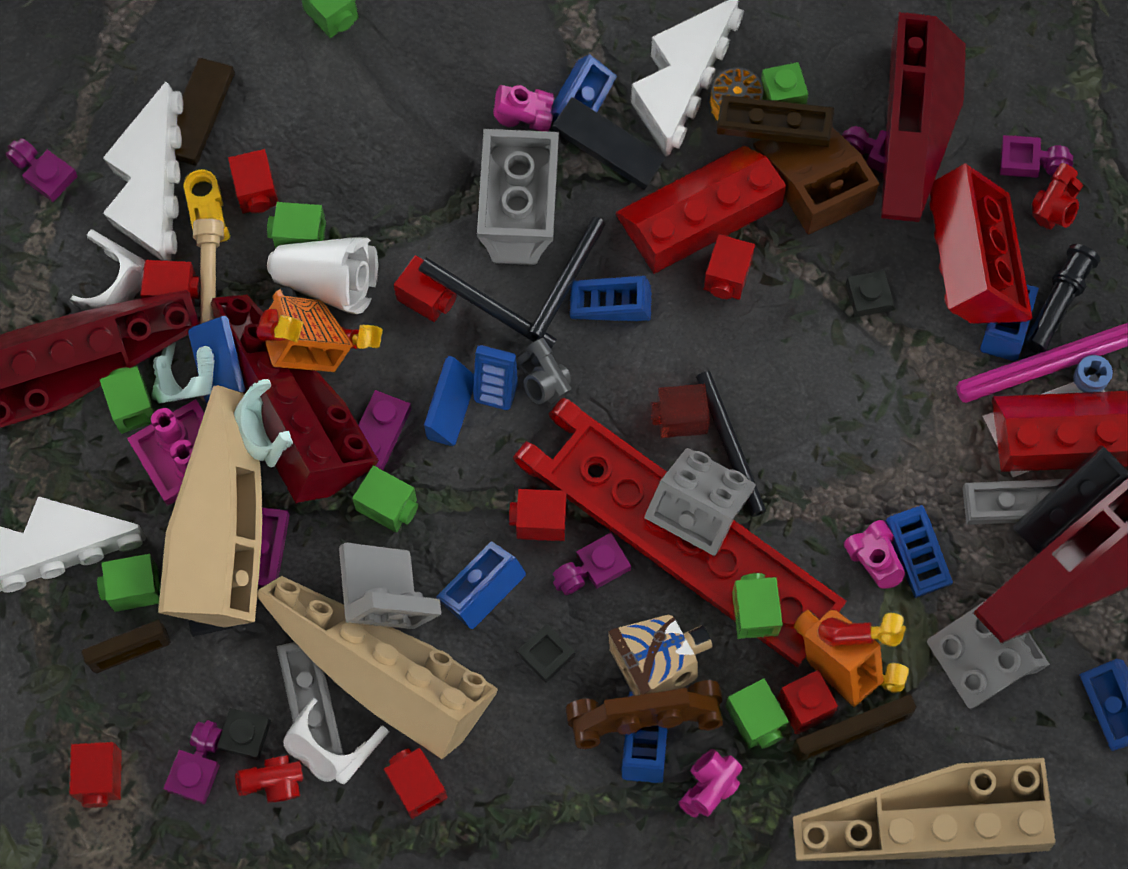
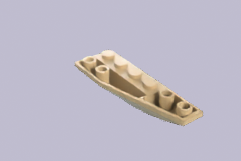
[158,385,262,628]
[257,576,498,759]
[793,758,1055,861]

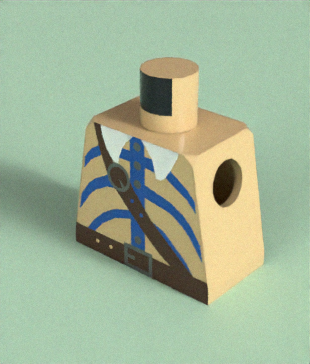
[608,615,712,696]

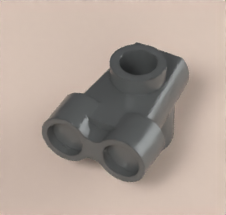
[516,338,572,405]

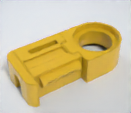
[184,170,230,242]

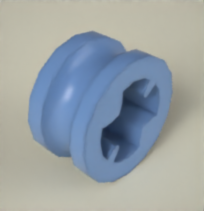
[1073,355,1113,393]

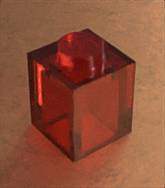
[651,384,710,438]

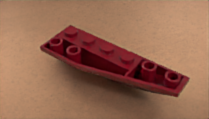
[881,12,966,222]
[0,290,199,428]
[211,294,379,503]
[973,479,1128,644]

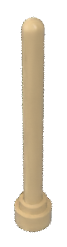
[193,218,224,401]

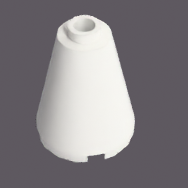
[267,237,378,314]

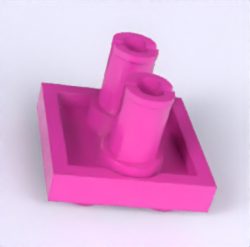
[127,399,204,506]

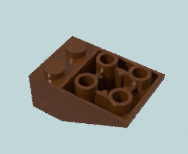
[753,127,880,235]

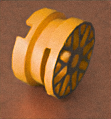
[710,67,764,121]

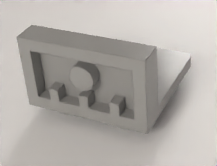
[644,448,756,556]
[339,543,441,629]
[927,600,1050,709]

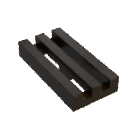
[81,620,171,674]

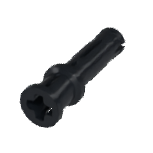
[1023,244,1101,353]

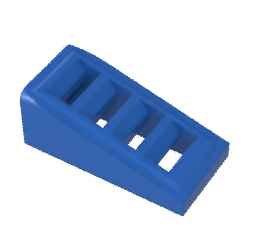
[570,276,652,321]
[980,284,1039,361]
[473,345,518,410]
[885,505,953,598]
[622,692,667,783]

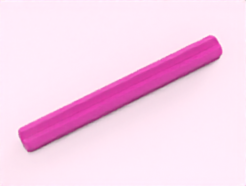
[956,323,1128,403]

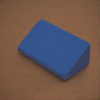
[551,54,617,122]
[188,316,245,403]
[424,356,474,446]
[436,541,526,629]
[1079,659,1128,751]

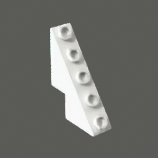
[631,0,744,156]
[103,82,183,261]
[0,497,146,593]

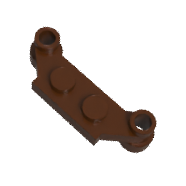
[565,680,723,749]

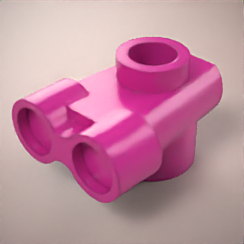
[493,85,554,132]
[844,520,905,589]
[679,749,743,817]

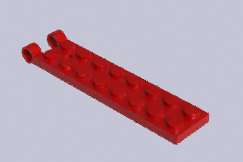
[513,398,847,668]

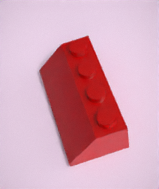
[616,146,786,274]
[929,163,1033,324]
[992,391,1128,472]

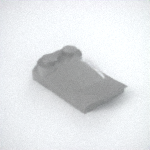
[477,129,559,265]

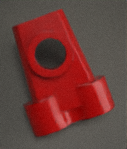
[1032,163,1083,229]
[235,756,303,803]

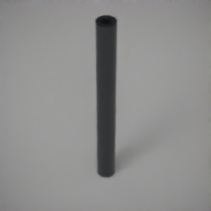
[527,217,605,341]
[418,257,557,349]
[696,371,766,517]

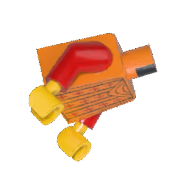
[256,287,383,372]
[794,610,909,708]

